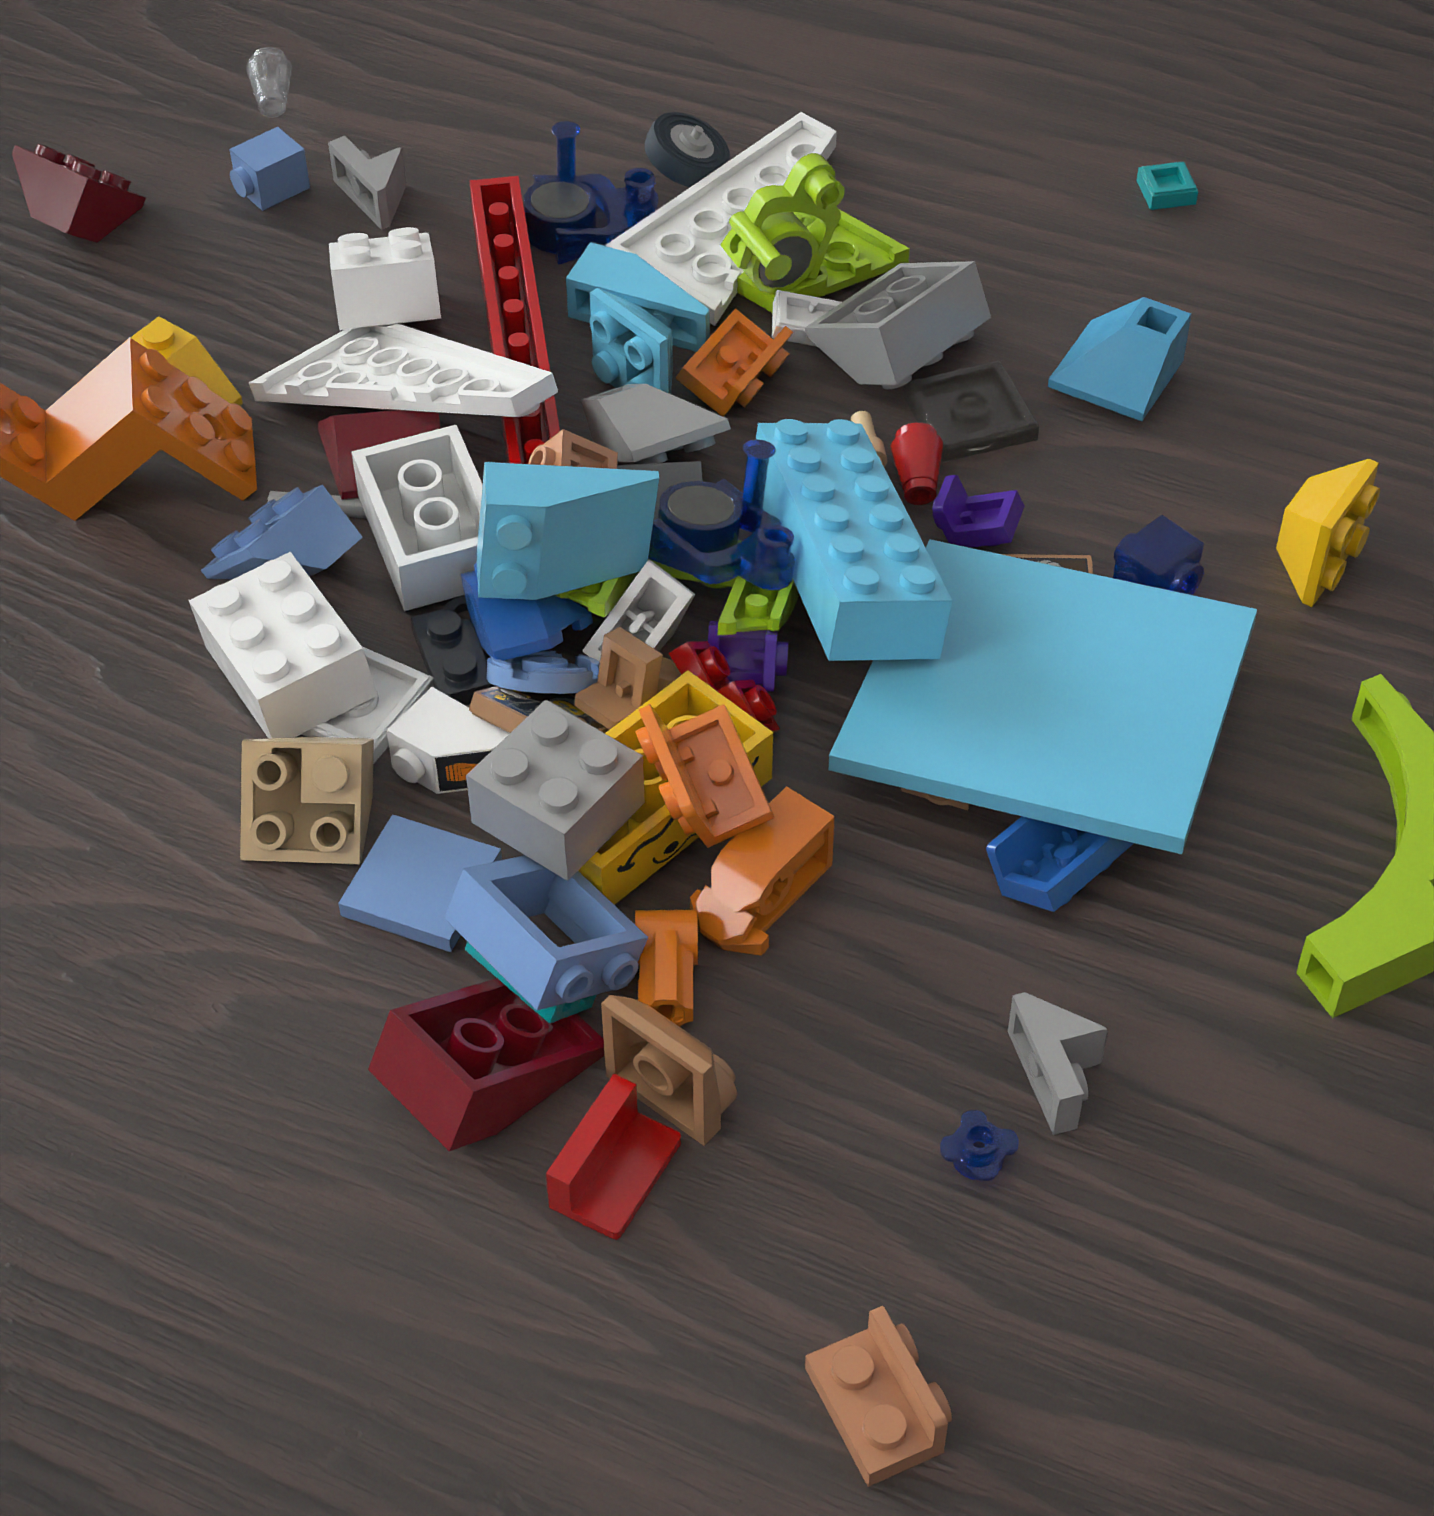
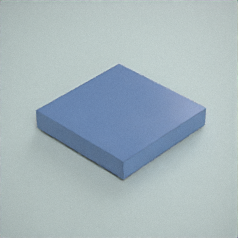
[338,814,502,952]

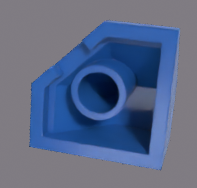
[460,562,593,661]

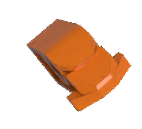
[690,786,835,956]

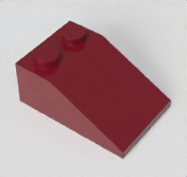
[368,978,605,1151]

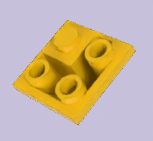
[1276,459,1380,607]

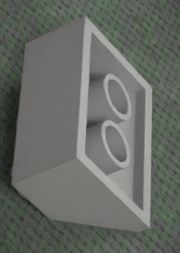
[805,261,991,389]

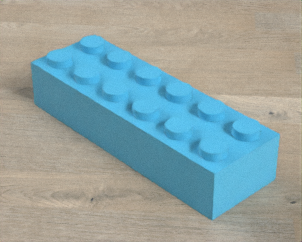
[749,419,953,661]

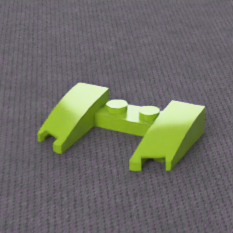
[556,527,800,635]

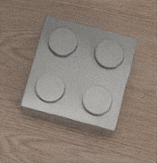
[466,700,645,881]

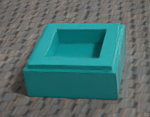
[1137,162,1198,210]

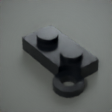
[411,596,496,706]

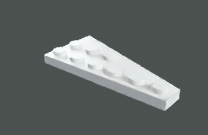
[606,112,837,326]
[249,323,558,417]

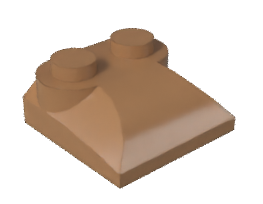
[601,995,737,1146]

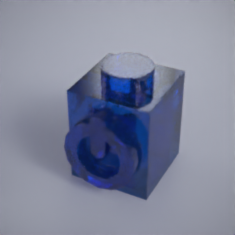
[1113,515,1204,595]

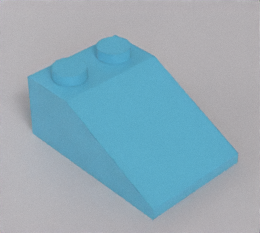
[477,462,659,600]

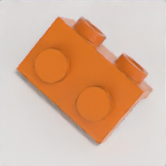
[675,308,793,417]

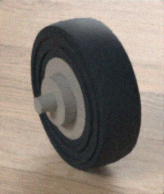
[645,112,730,187]

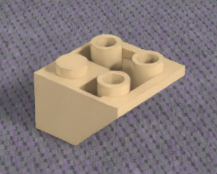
[240,737,374,864]

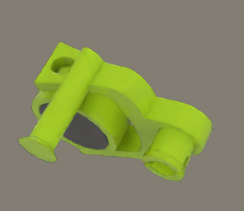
[720,153,845,294]

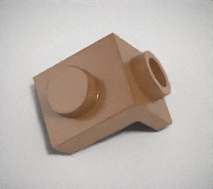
[574,627,663,730]

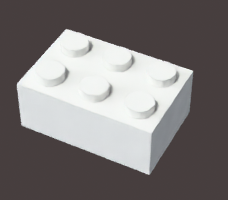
[352,425,483,611]
[189,552,378,739]

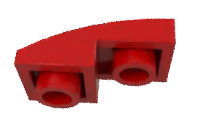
[669,641,780,734]

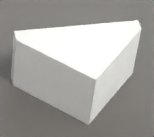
[583,560,695,663]

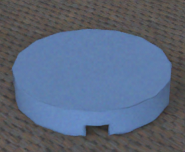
[487,650,600,694]

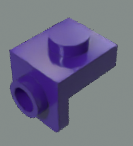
[932,475,1025,548]
[708,621,788,691]

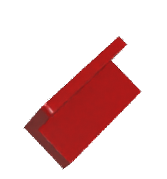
[546,1074,681,1240]

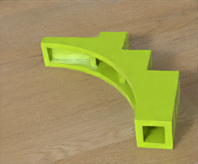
[1296,674,1434,1018]

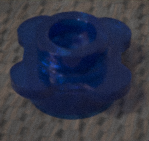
[940,1110,1019,1181]

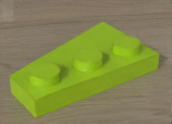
[737,209,910,313]

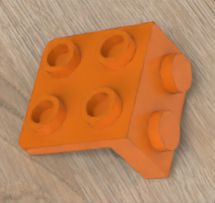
[635,704,775,848]

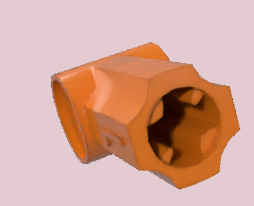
[635,910,698,1027]

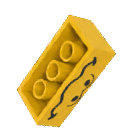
[578,671,773,905]

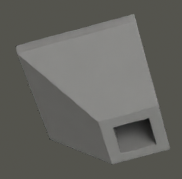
[581,384,731,466]

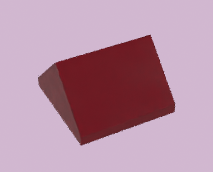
[318,410,440,500]

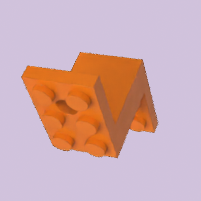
[0,338,257,521]

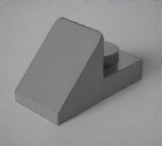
[328,136,406,230]
[1008,992,1108,1135]

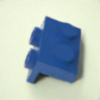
[986,816,1133,912]

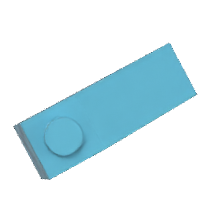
[566,242,710,352]

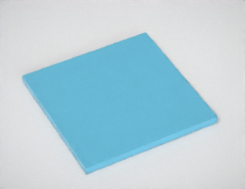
[828,539,1257,854]

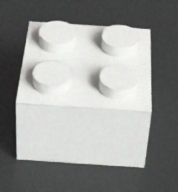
[329,227,441,330]

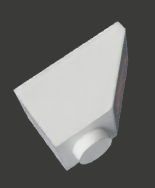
[386,687,510,794]

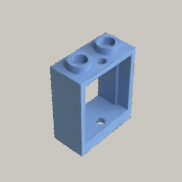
[445,855,648,1011]

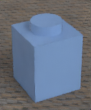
[229,127,310,211]

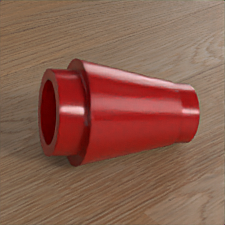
[890,422,943,505]

